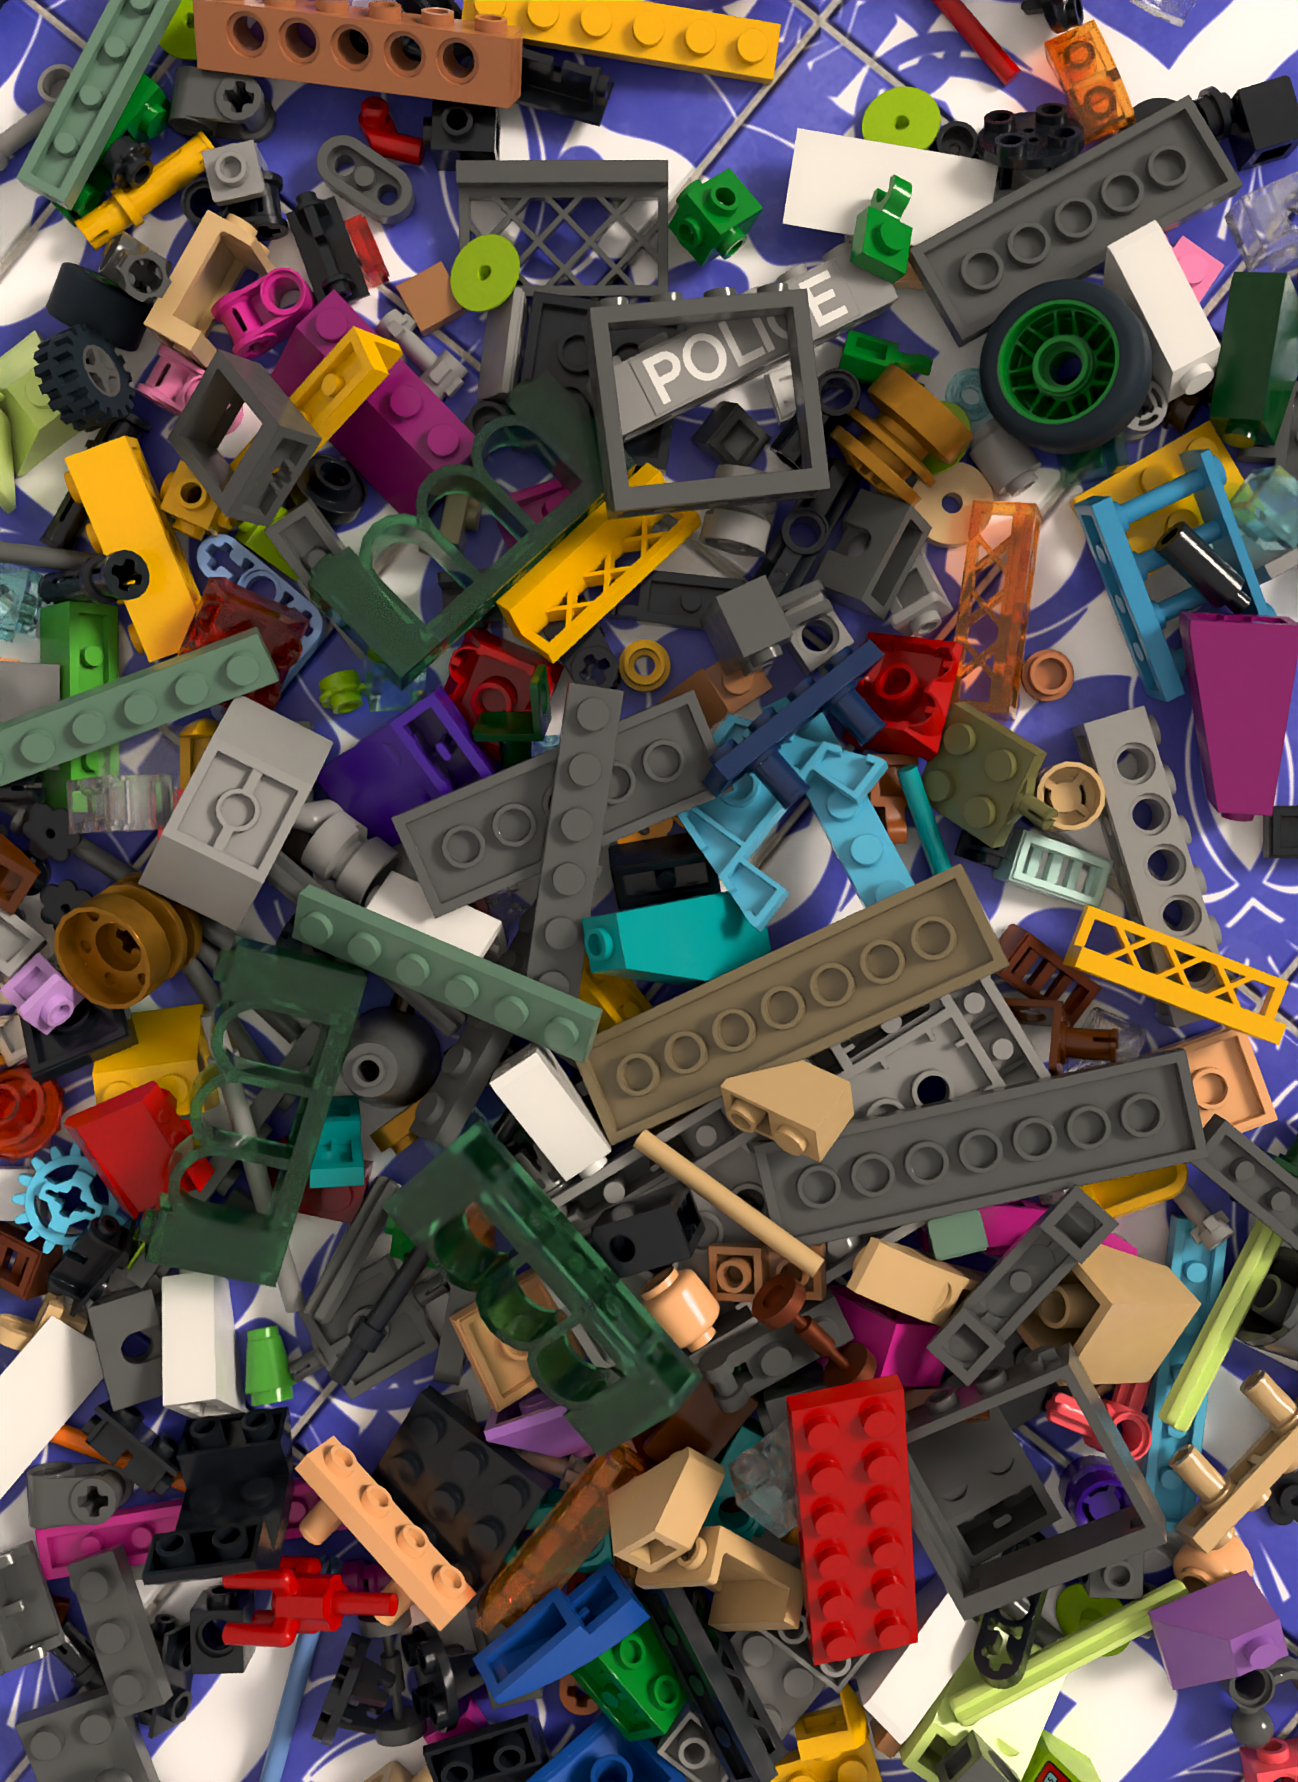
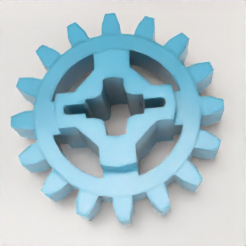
[12,1142,127,1254]

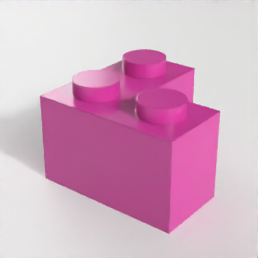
[815,1284,945,1390]

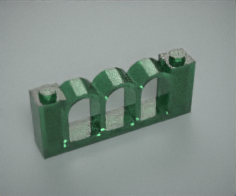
[307,370,637,691]
[137,935,368,1287]
[381,1119,704,1457]

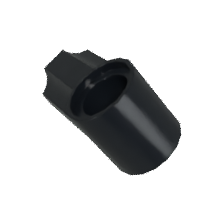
[770,368,861,470]

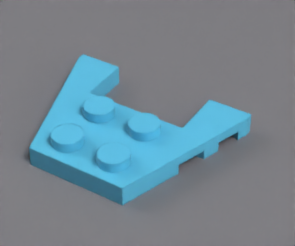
[677,714,888,932]

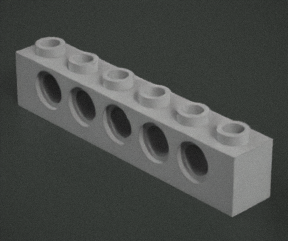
[1071,705,1237,1028]

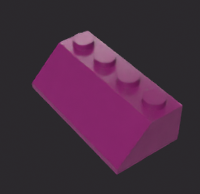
[271,290,488,525]

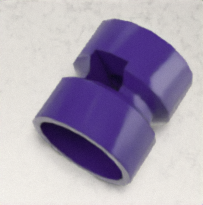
[1058,1455,1133,1527]

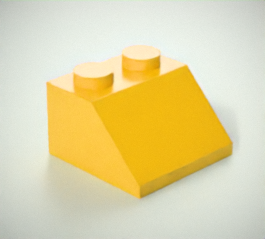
[92,1003,220,1116]

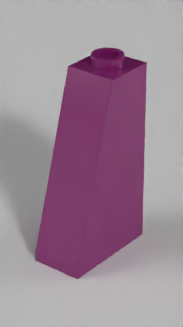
[1178,611,1298,822]

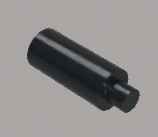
[1154,521,1251,615]

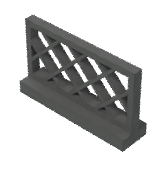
[456,160,668,299]

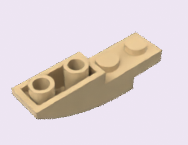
[846,1237,986,1326]

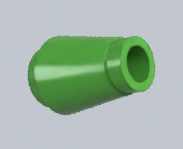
[245,1325,297,1406]

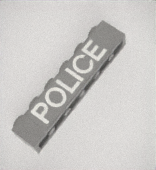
[583,241,899,444]

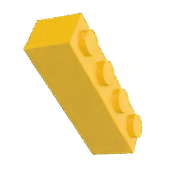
[64,436,218,663]

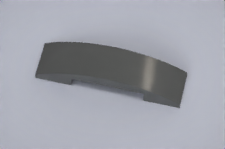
[926,1184,1119,1386]

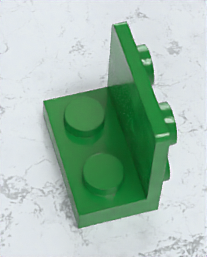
[570,1620,688,1742]

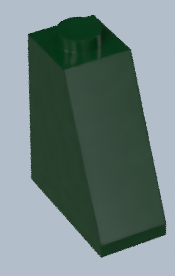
[1209,272,1298,449]

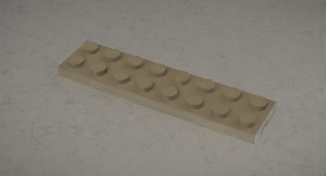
[575,863,1011,1146]

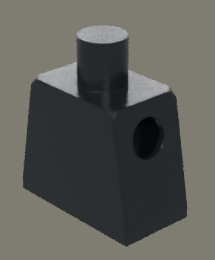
[570,1181,706,1280]

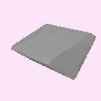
[477,287,528,407]

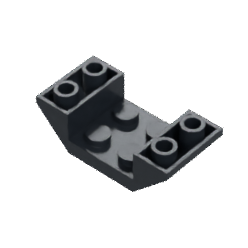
[141,1407,294,1585]
[423,1714,552,1782]

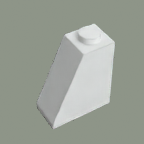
[1103,220,1221,402]
[364,871,508,963]
[489,1042,611,1181]
[162,1264,246,1419]
[855,1574,981,1745]

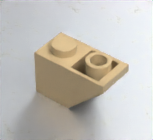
[720,1060,854,1163]
[607,1447,725,1573]

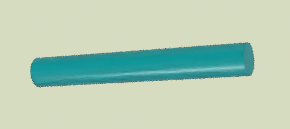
[896,764,952,876]

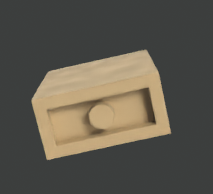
[143,209,276,371]
[635,1525,804,1632]

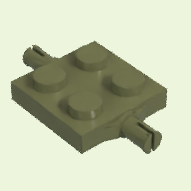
[921,702,1058,848]

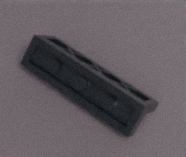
[633,1586,788,1782]

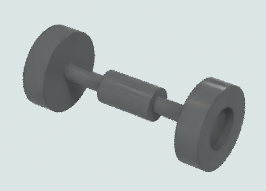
[358,1608,427,1747]

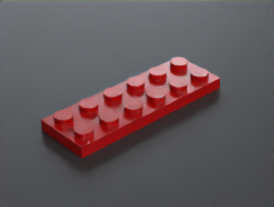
[786,1374,918,1666]

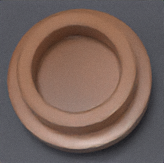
[1021,649,1074,702]

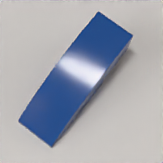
[472,1561,651,1704]

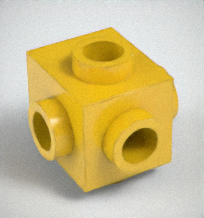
[159,460,237,541]

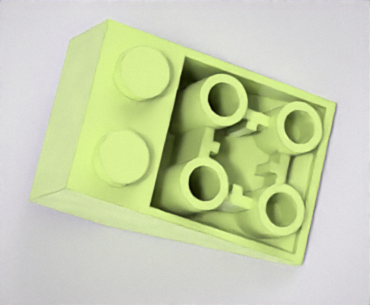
[899,1614,1067,1782]

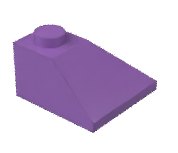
[484,1367,611,1458]
[1148,1570,1289,1690]

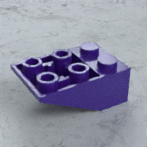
[317,684,502,847]

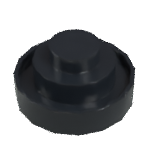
[289,453,368,525]

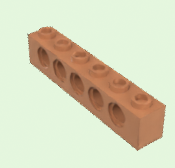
[193,0,523,109]

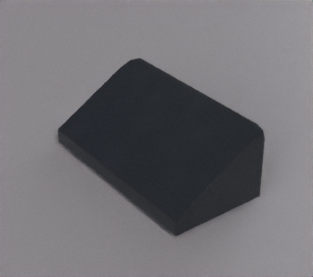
[608,832,721,909]

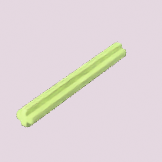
[1158,1219,1284,1432]
[949,1579,1190,1727]

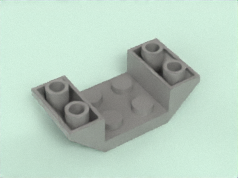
[138,695,334,931]
[657,1601,871,1782]

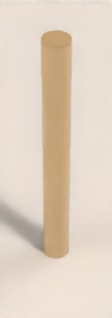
[633,1129,825,1278]

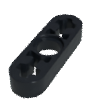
[973,1532,1048,1689]

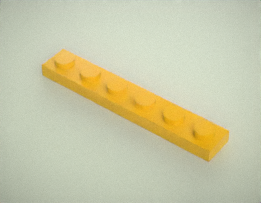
[461,0,781,85]

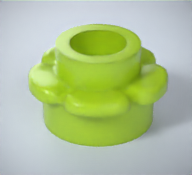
[318,670,369,714]

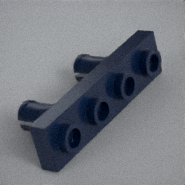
[702,639,887,810]

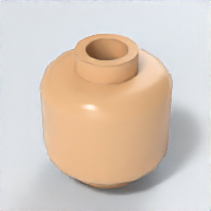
[638,1266,720,1352]
[1173,1534,1253,1594]

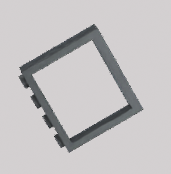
[583,282,831,520]
[905,1342,1167,1621]

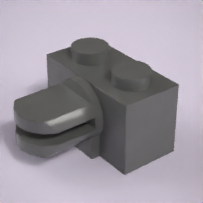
[700,575,834,677]

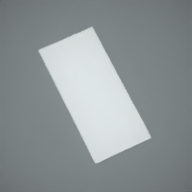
[782,128,999,246]
[0,1316,104,1499]

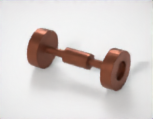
[752,1273,877,1388]

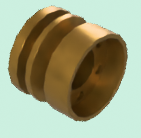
[829,363,974,507]
[54,872,203,1009]

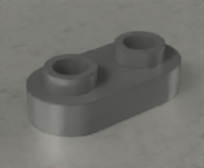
[316,135,415,225]

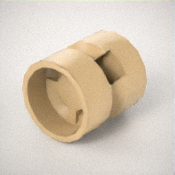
[1026,761,1106,832]

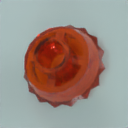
[0,1063,67,1163]

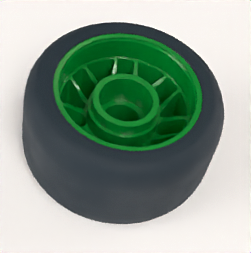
[979,279,1153,454]

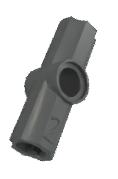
[98,230,172,304]

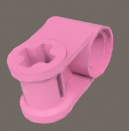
[135,344,244,435]

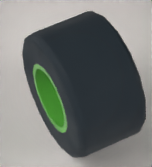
[46,262,153,352]

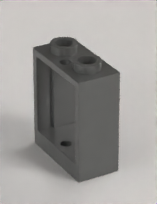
[167,349,322,527]

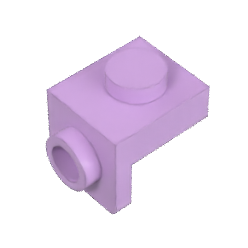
[0,952,85,1035]

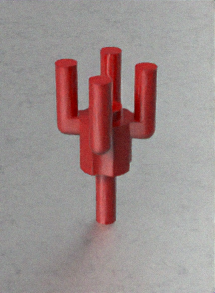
[222,1556,399,1648]

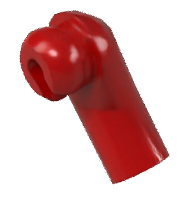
[358,96,425,166]

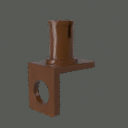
[1004,998,1119,1076]

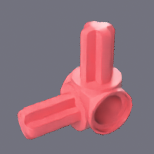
[1045,1378,1152,1460]

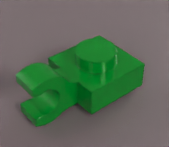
[850,174,913,284]
[838,329,933,387]

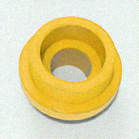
[619,639,671,692]

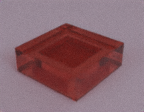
[344,214,390,288]

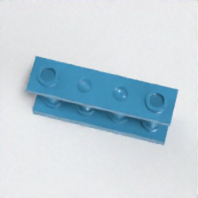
[1073,449,1277,702]

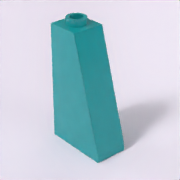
[582,891,771,988]

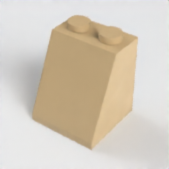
[1016,1244,1201,1386]

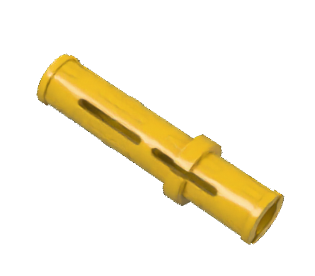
[74,131,214,252]

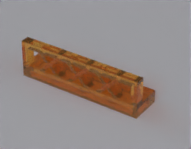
[948,500,1042,721]
[475,1434,654,1635]

